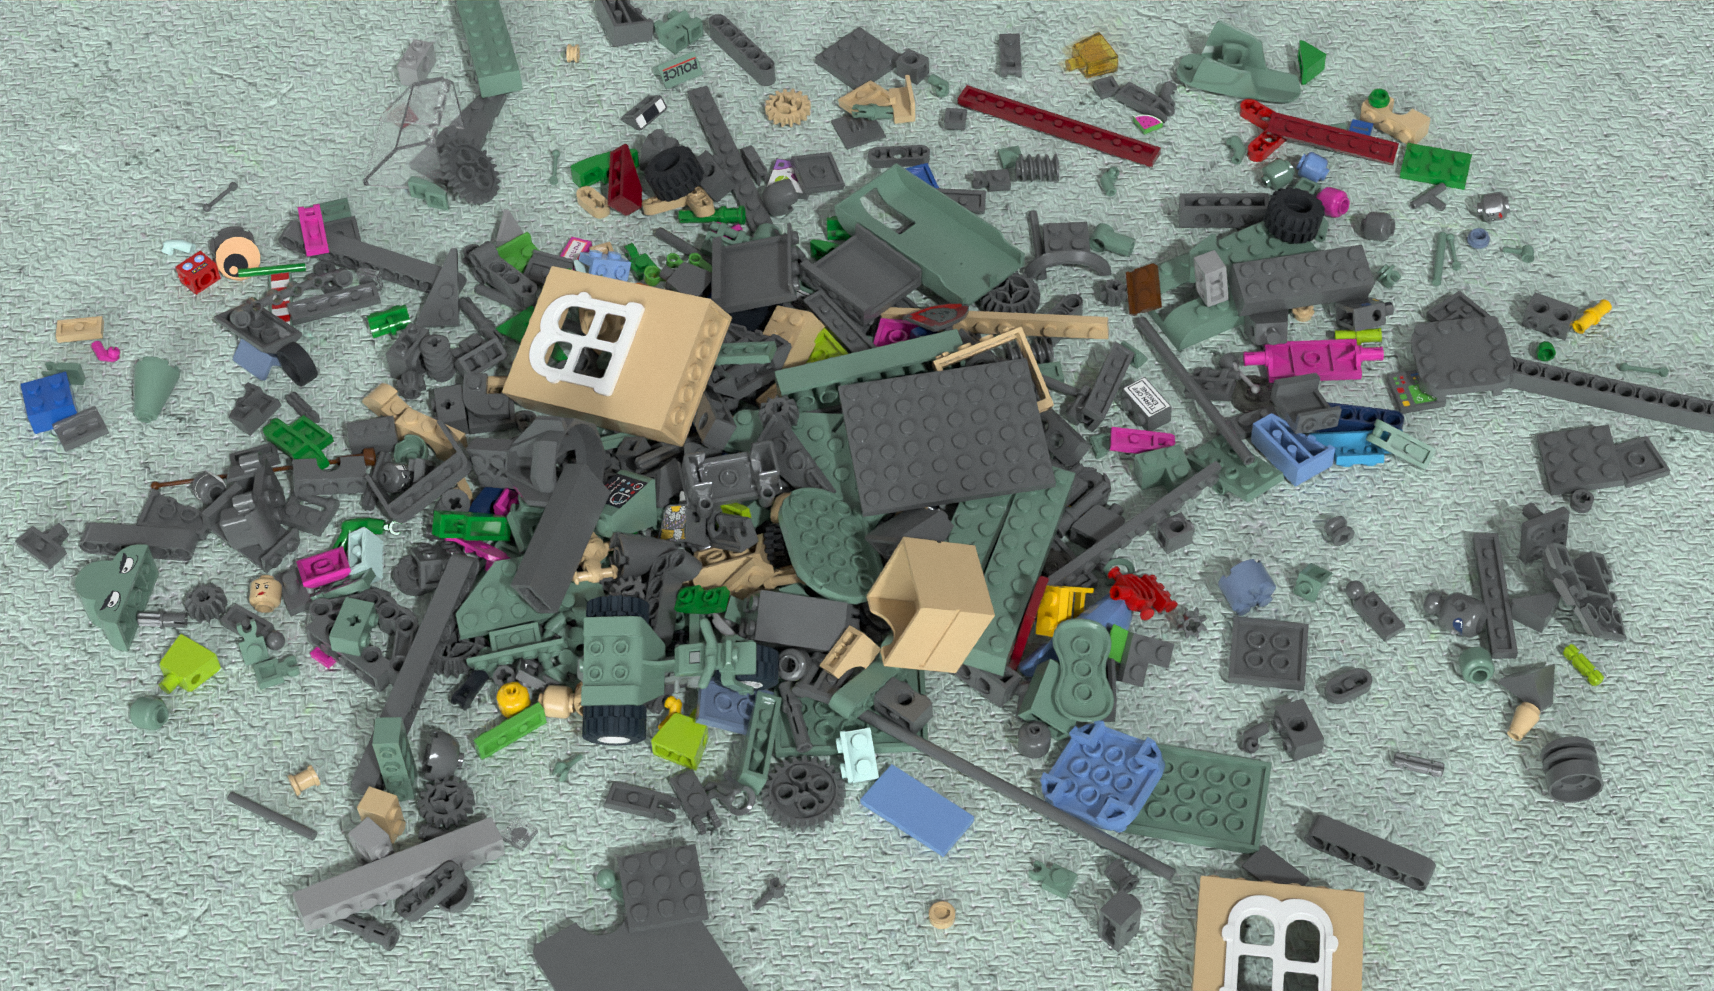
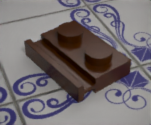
[1126,263,1162,316]

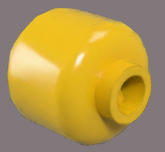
[496,682,531,719]

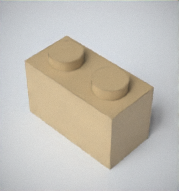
[357,786,406,844]

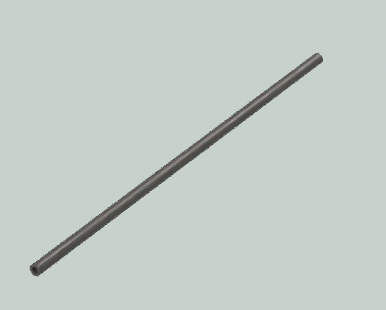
[778,674,1176,881]

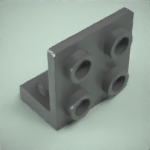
[410,541,467,589]

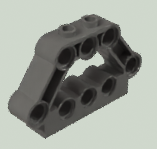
[305,588,419,693]

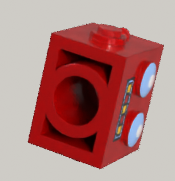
[176,250,221,295]

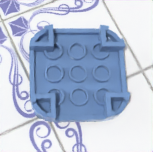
[1040,720,1165,833]

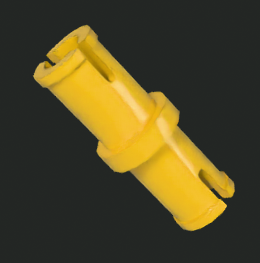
[1572,299,1612,334]

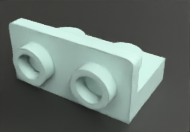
[836,728,879,784]

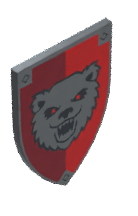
[903,303,969,332]

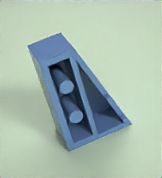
[1251,413,1335,487]

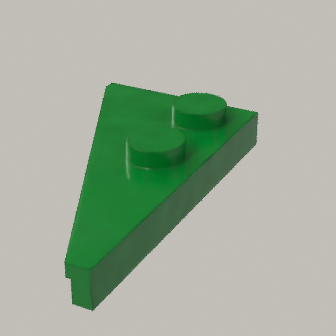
[496,305,568,363]

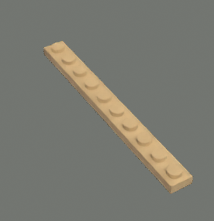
[881,307,1109,339]

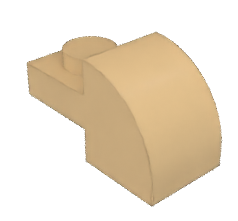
[362,383,412,422]

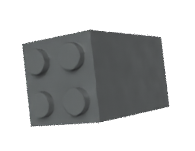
[740,590,848,655]

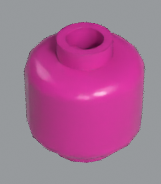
[1316,187,1350,218]

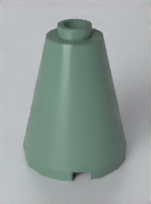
[134,356,181,423]

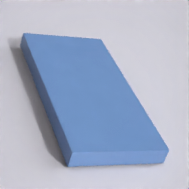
[860,764,974,857]

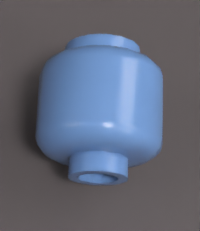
[1296,152,1330,183]

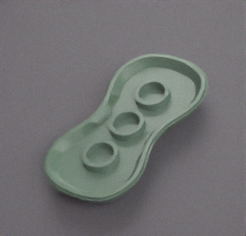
[1053,618,1114,722]

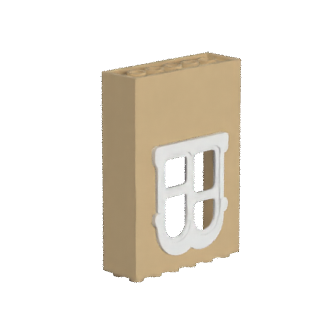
[502,266,732,447]
[1191,875,1364,991]

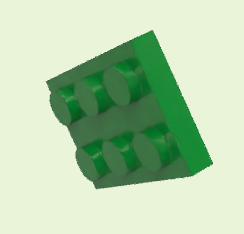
[1399,143,1472,190]

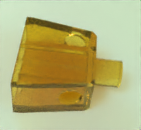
[1065,32,1118,78]

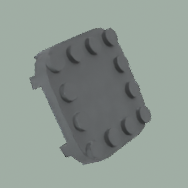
[1411,316,1513,402]

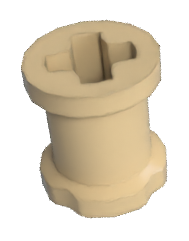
[287,764,321,796]

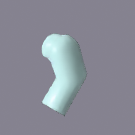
[161,239,196,255]

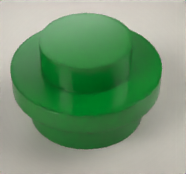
[1368,89,1390,108]

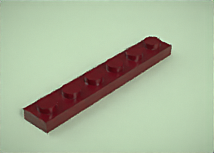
[1267,111,1399,166]

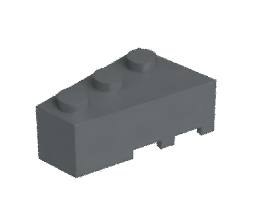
[594,0,654,46]

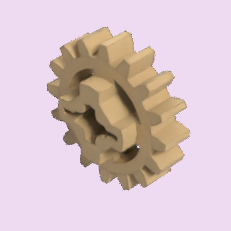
[765,88,811,127]

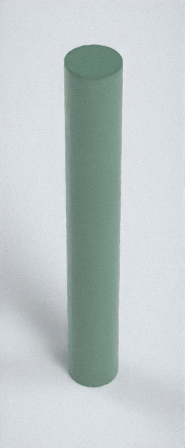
[1432,232,1447,286]

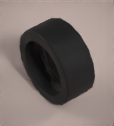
[277,341,318,387]

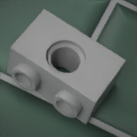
[397,39,436,88]

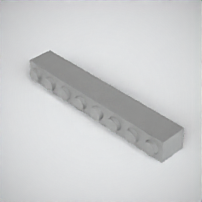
[292,817,505,932]

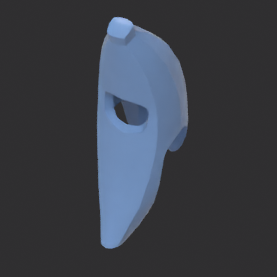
[1018,593,1132,677]

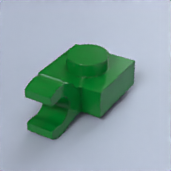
[624,243,656,281]

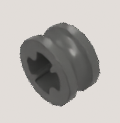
[1570,489,1594,513]

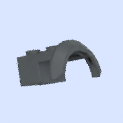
[1024,222,1112,278]

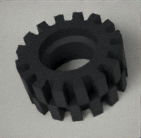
[764,523,792,567]

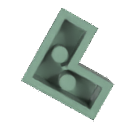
[1134,444,1194,493]

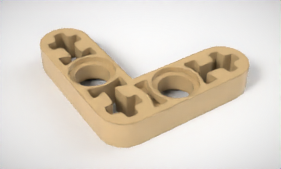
[642,186,715,217]

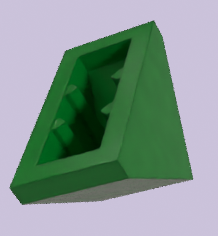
[1297,40,1327,85]

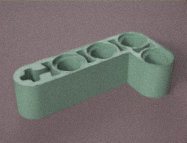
[829,633,911,722]

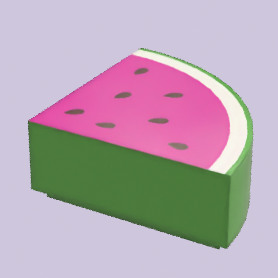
[1133,114,1163,135]

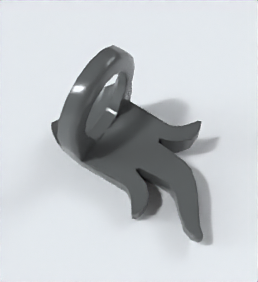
[703,770,756,816]

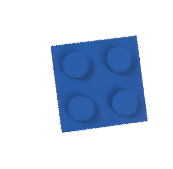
[21,372,78,434]

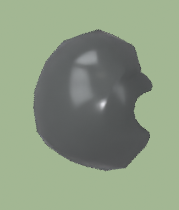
[438,875,475,913]

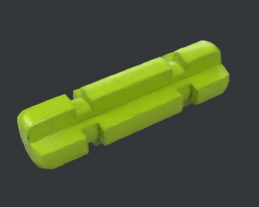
[1563,644,1604,686]

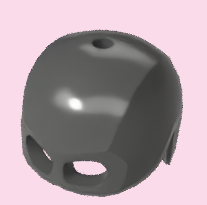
[762,179,798,216]

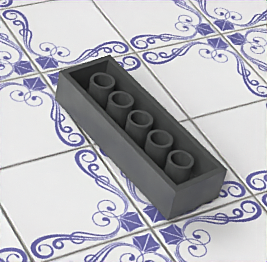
[1227,245,1375,317]

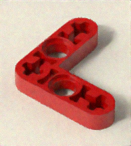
[1239,99,1288,162]

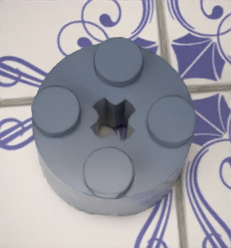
[1218,559,1276,616]

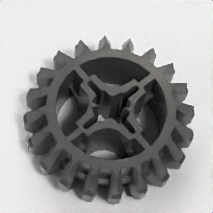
[980,270,1041,314]
[435,623,490,679]

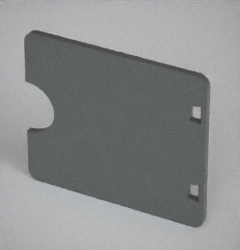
[533,897,748,991]

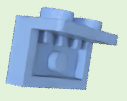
[579,250,631,281]

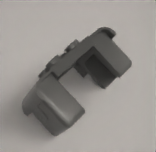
[677,440,782,518]
[219,452,286,550]

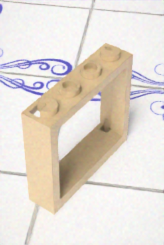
[932,326,1054,413]

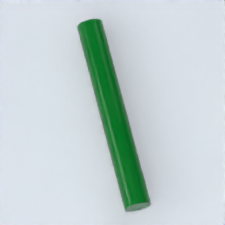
[238,263,306,278]

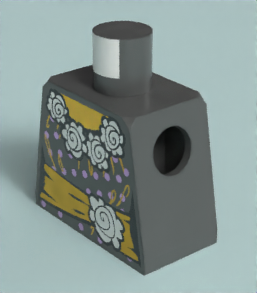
[658,491,706,548]

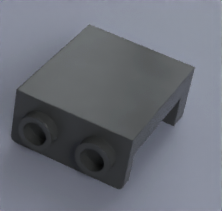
[1270,373,1342,434]

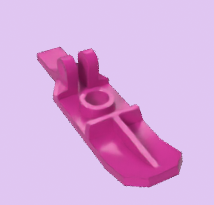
[445,538,511,571]

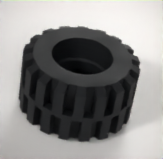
[644,145,704,202]
[1263,187,1325,244]

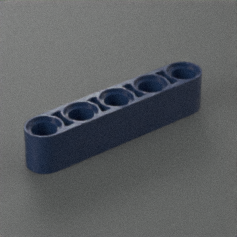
[1311,402,1405,433]

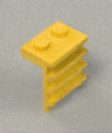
[1036,585,1094,637]

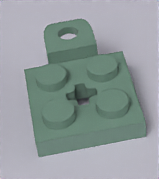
[507,495,545,554]

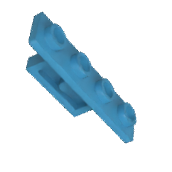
[1310,429,1403,467]

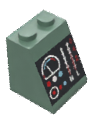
[593,470,657,538]

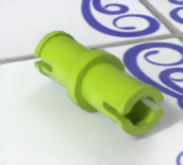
[1334,328,1382,345]

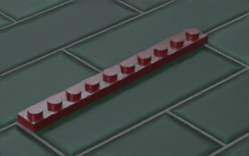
[958,85,1161,167]

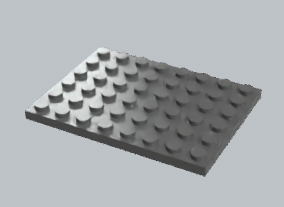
[838,358,1056,517]

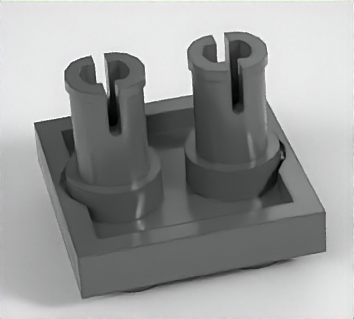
[1519,503,1570,564]

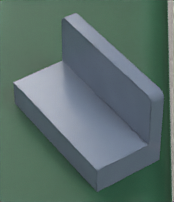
[233,338,281,381]

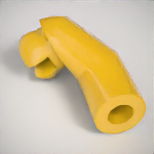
[658,696,682,730]

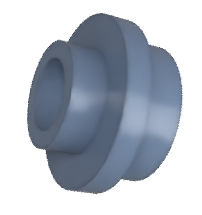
[1467,228,1490,249]

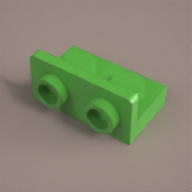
[496,232,540,274]

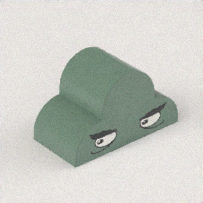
[75,544,159,652]

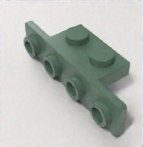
[466,622,568,670]

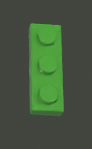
[473,702,547,760]

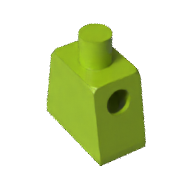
[159,634,221,694]
[651,708,709,771]

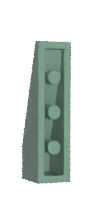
[735,691,782,796]

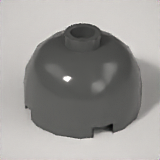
[422,730,464,781]

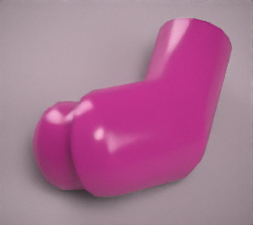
[91,341,121,362]

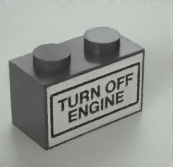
[1120,377,1172,431]

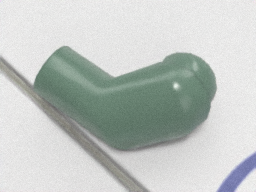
[928,74,949,98]
[1226,135,1246,164]
[1100,166,1120,197]

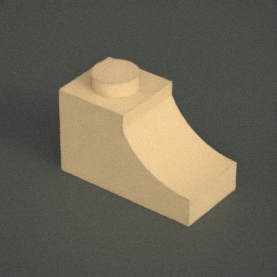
[819,625,881,679]

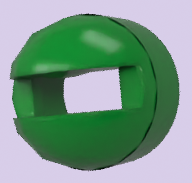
[1536,341,1556,362]

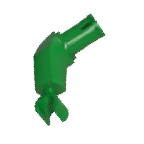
[332,518,402,554]

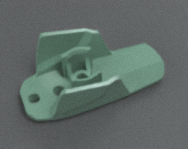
[1176,21,1301,103]

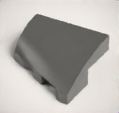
[228,382,282,436]

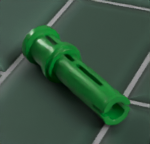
[678,205,746,225]

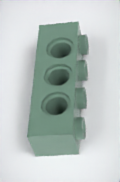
[372,717,418,802]

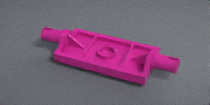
[1243,339,1384,383]

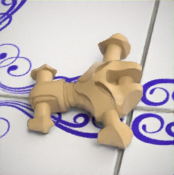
[572,532,618,585]

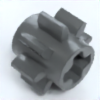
[1100,279,1127,307]
[397,371,426,400]
[1177,607,1207,639]

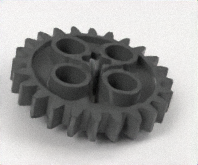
[439,138,501,205]
[762,755,846,833]

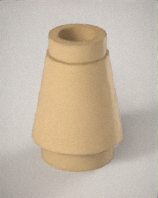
[1507,702,1540,741]

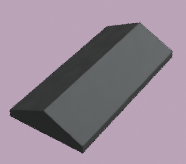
[214,303,302,354]

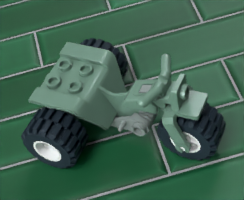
[577,595,779,746]

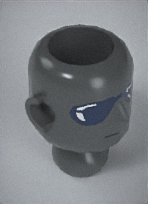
[1423,592,1488,638]

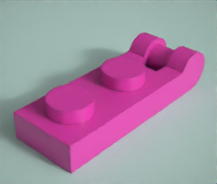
[297,203,329,256]
[1110,427,1175,454]

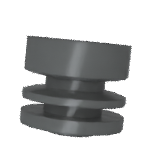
[1540,736,1604,803]

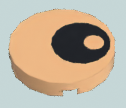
[216,237,260,281]

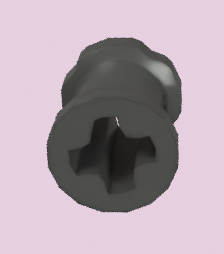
[493,665,518,687]
[1104,859,1139,893]

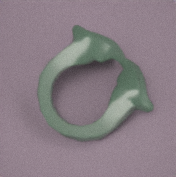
[1104,558,1141,586]

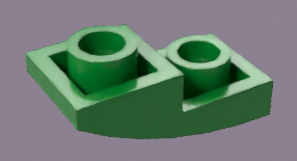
[674,585,730,614]

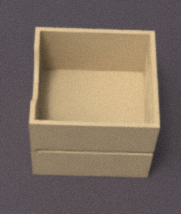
[866,537,995,673]

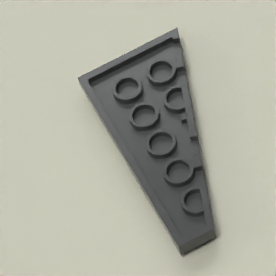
[410,94,506,188]

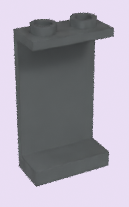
[201,482,300,574]

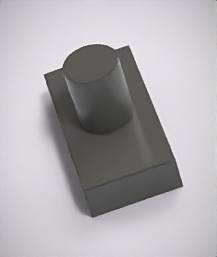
[274,567,312,616]

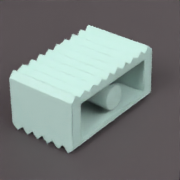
[348,527,384,584]

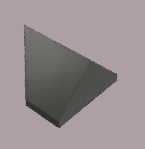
[1498,664,1555,712]

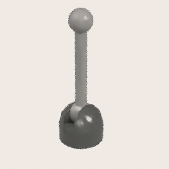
[1219,353,1260,394]

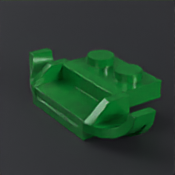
[263,415,334,470]

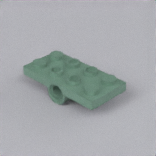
[1186,434,1284,503]

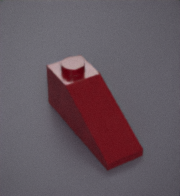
[608,144,642,216]

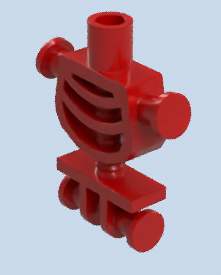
[1107,566,1178,620]

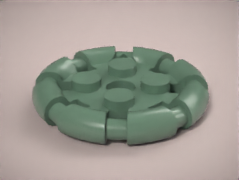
[538,606,586,693]

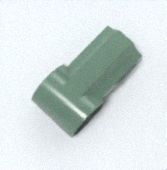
[1089,223,1136,257]

